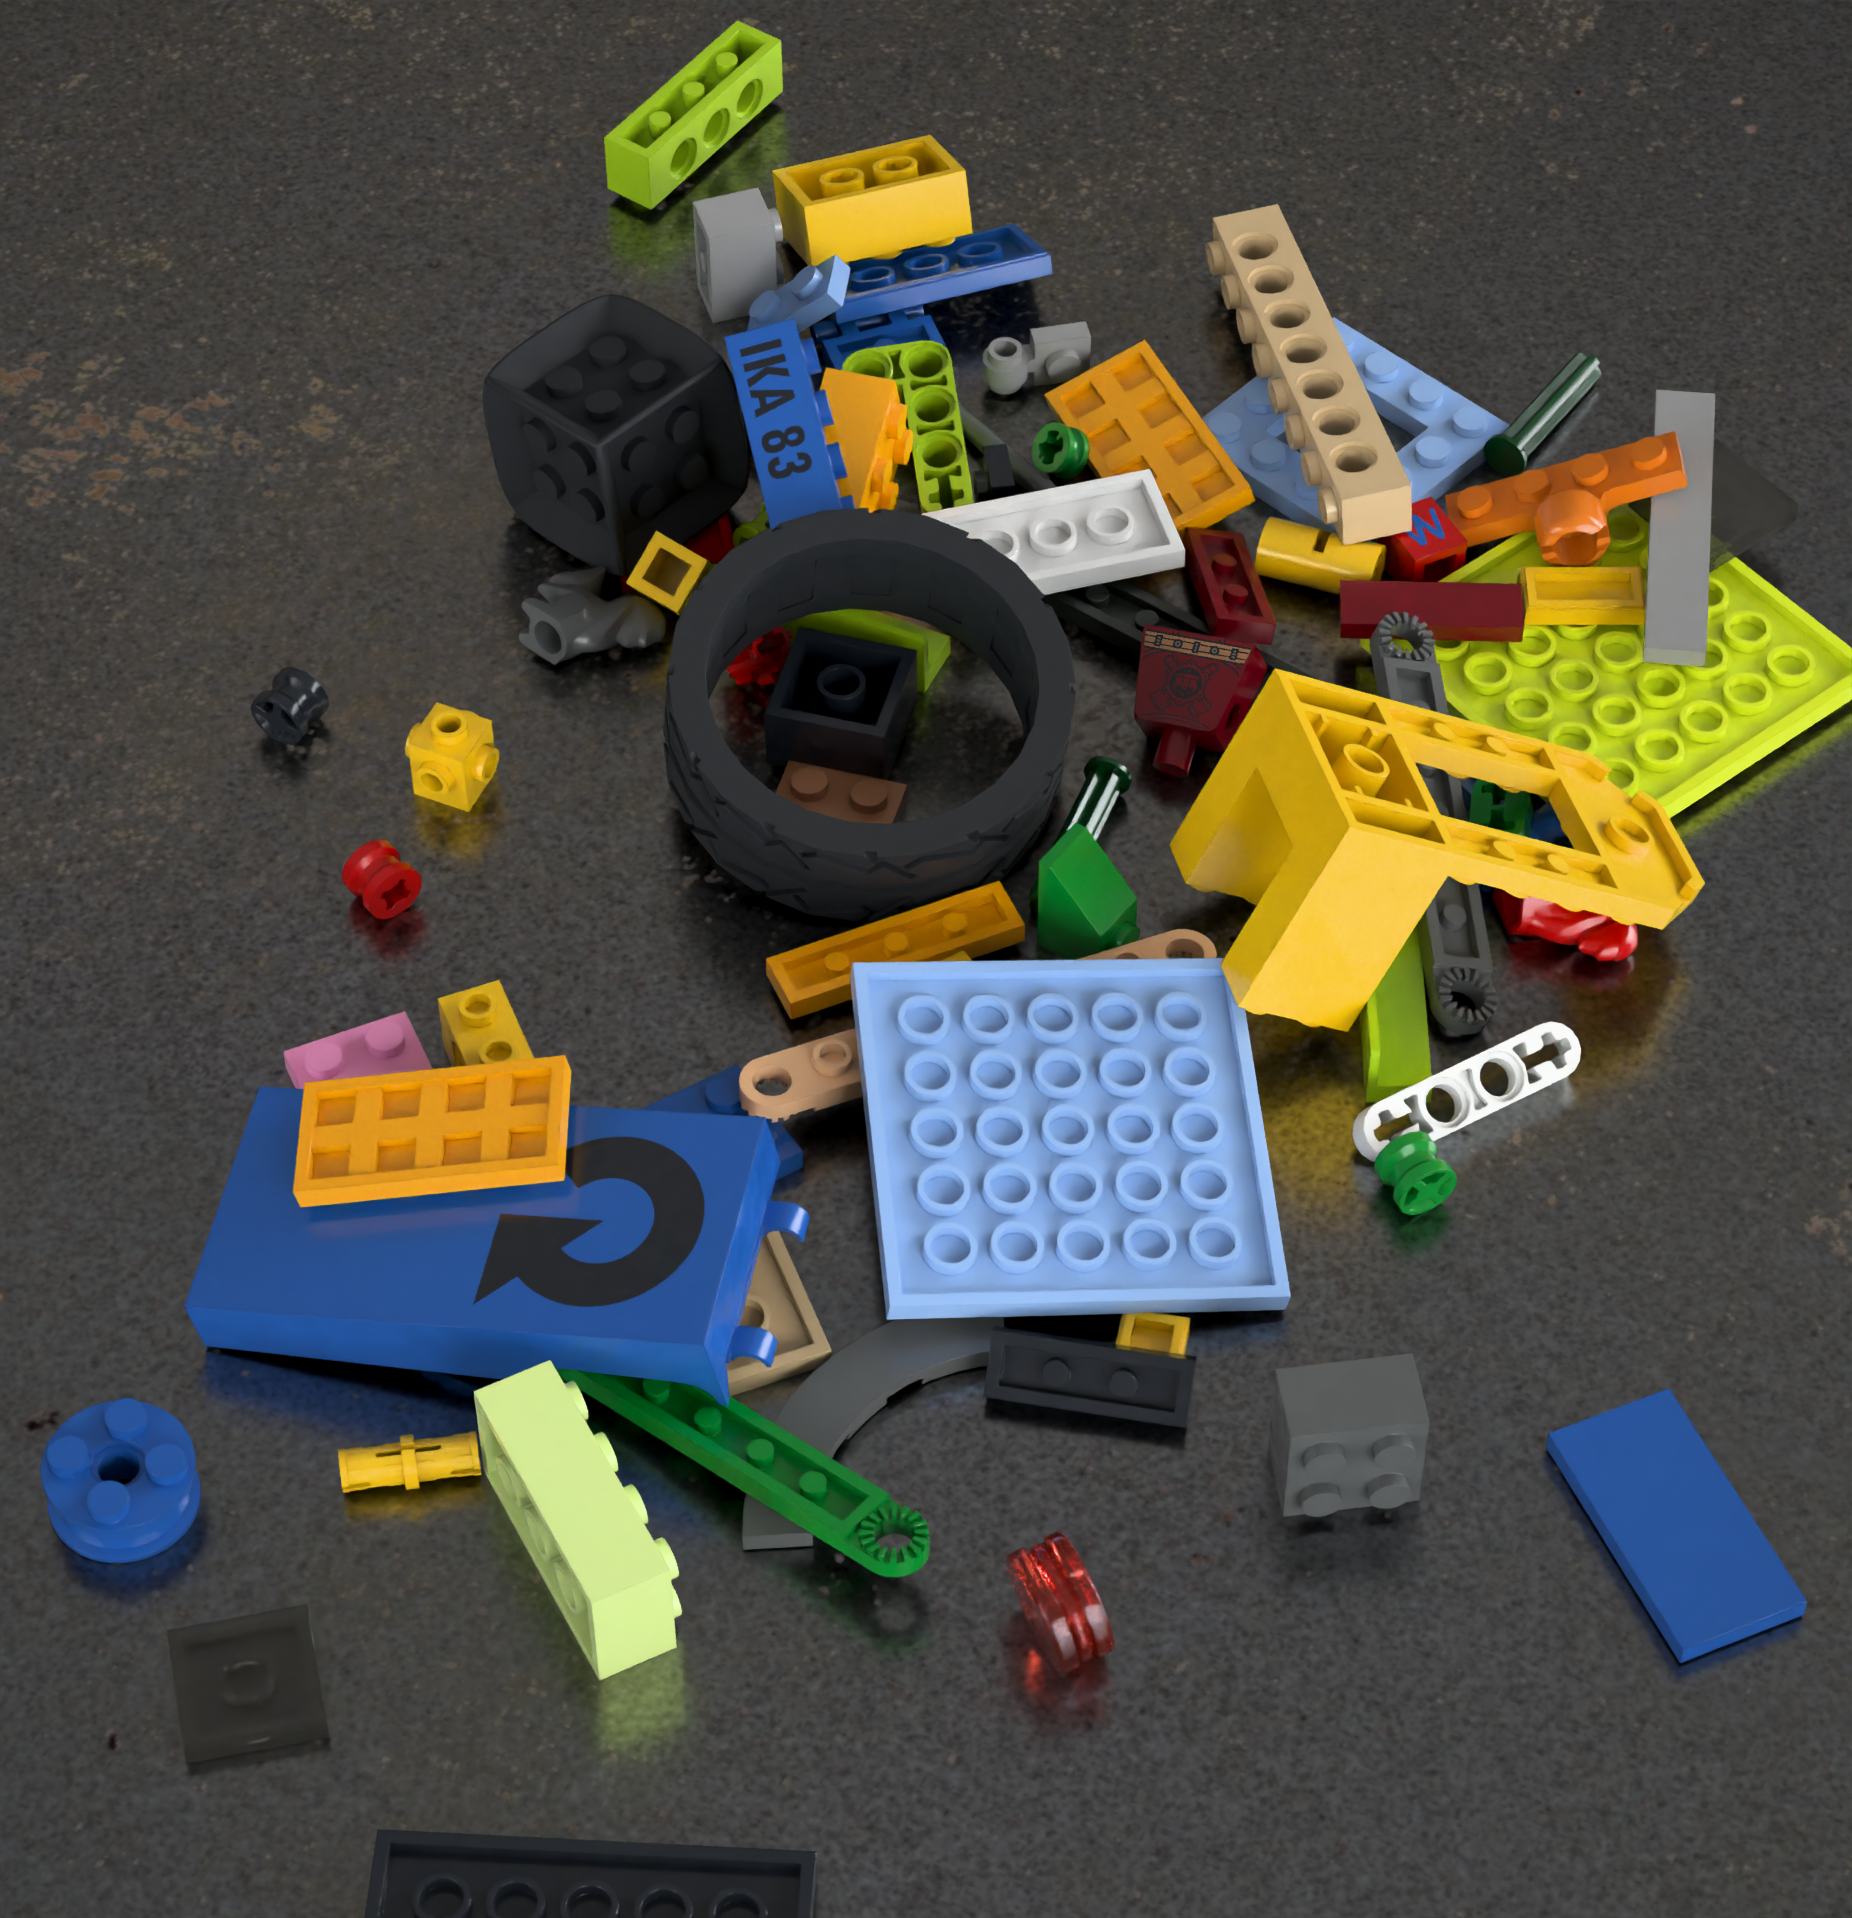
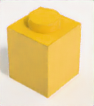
[626,531,712,616]

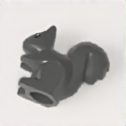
[519,566,667,665]

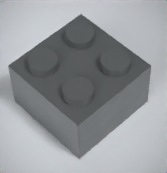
[1268,1353,1430,1517]

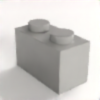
[693,187,785,323]

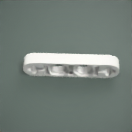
[1352,1022,1581,1162]

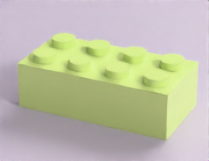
[473,1360,682,1681]

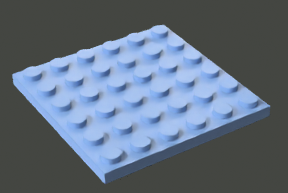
[850,958,1291,1320]

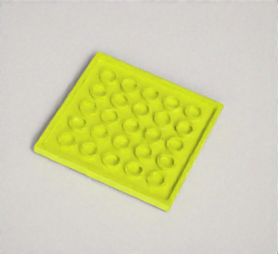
[1360,497,1852,819]

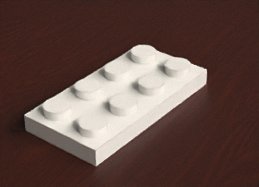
[922,469,1185,595]

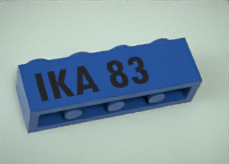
[724,318,856,531]

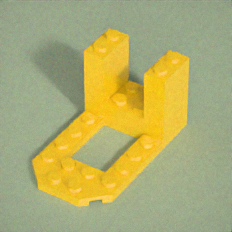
[1169,668,1705,1032]

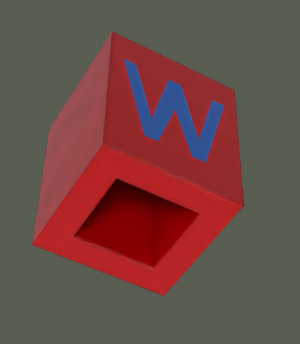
[1377,497,1467,582]

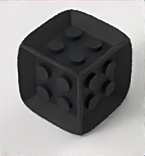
[483,294,749,576]

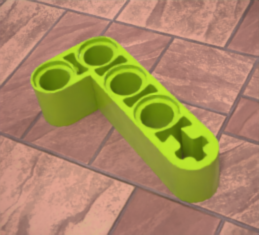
[842,340,974,515]

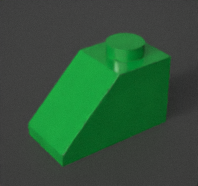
[1037,822,1140,960]

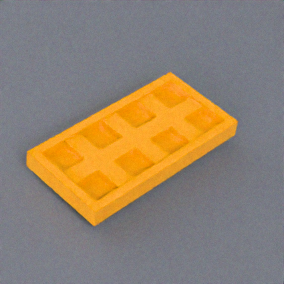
[1044,340,1255,541]
[293,1055,571,1207]

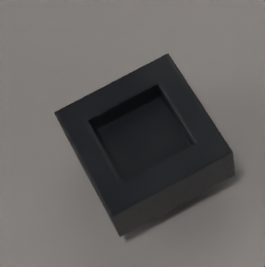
[973,444,1015,503]

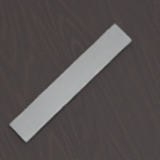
[1643,390,1715,667]

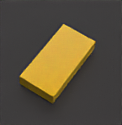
[1519,567,1646,625]

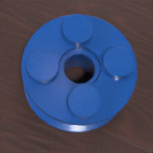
[40,1398,201,1563]

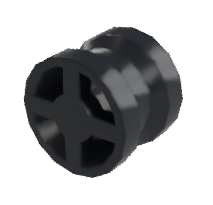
[251,667,329,745]

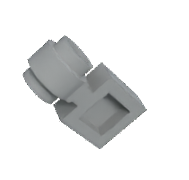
[982,321,1091,394]

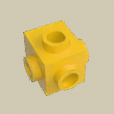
[405,702,499,812]

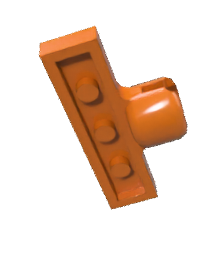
[1445,431,1688,567]

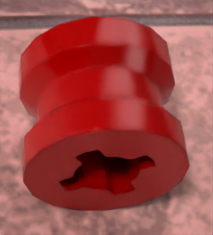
[341,839,422,920]

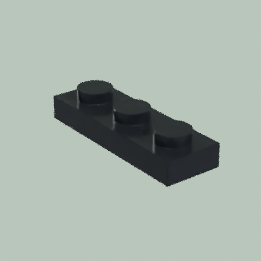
[983,1326,1197,1428]

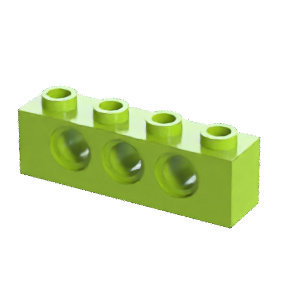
[604,20,783,210]

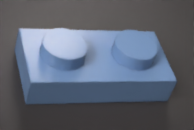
[747,254,851,332]

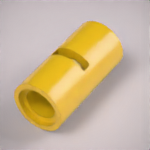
[1255,516,1387,595]

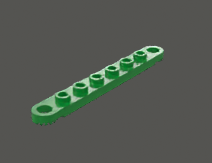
[556,1369,930,1577]

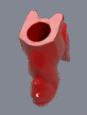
[1492,888,1638,962]

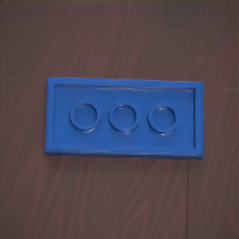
[829,224,1053,324]
[1546,1388,1807,1663]

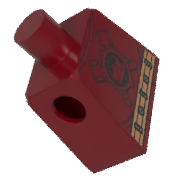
[1134,624,1267,777]

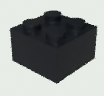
[764,627,918,780]

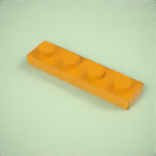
[766,881,1025,1020]

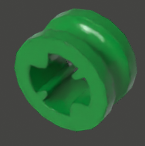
[1032,422,1089,480]

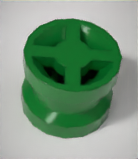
[1374,1131,1457,1215]

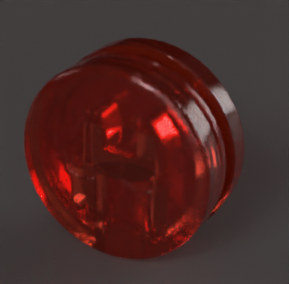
[1006,1532,1115,1674]

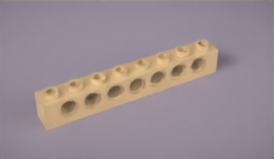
[1206,204,1412,546]

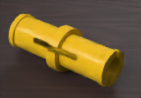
[338,1431,481,1493]

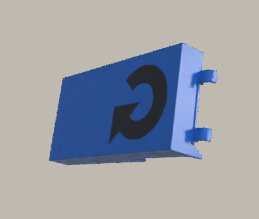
[184,1086,810,1406]

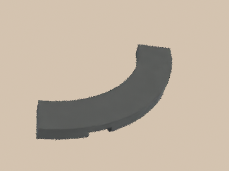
[742,1317,1005,1550]

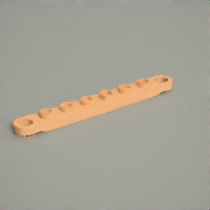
[739,929,1217,1123]

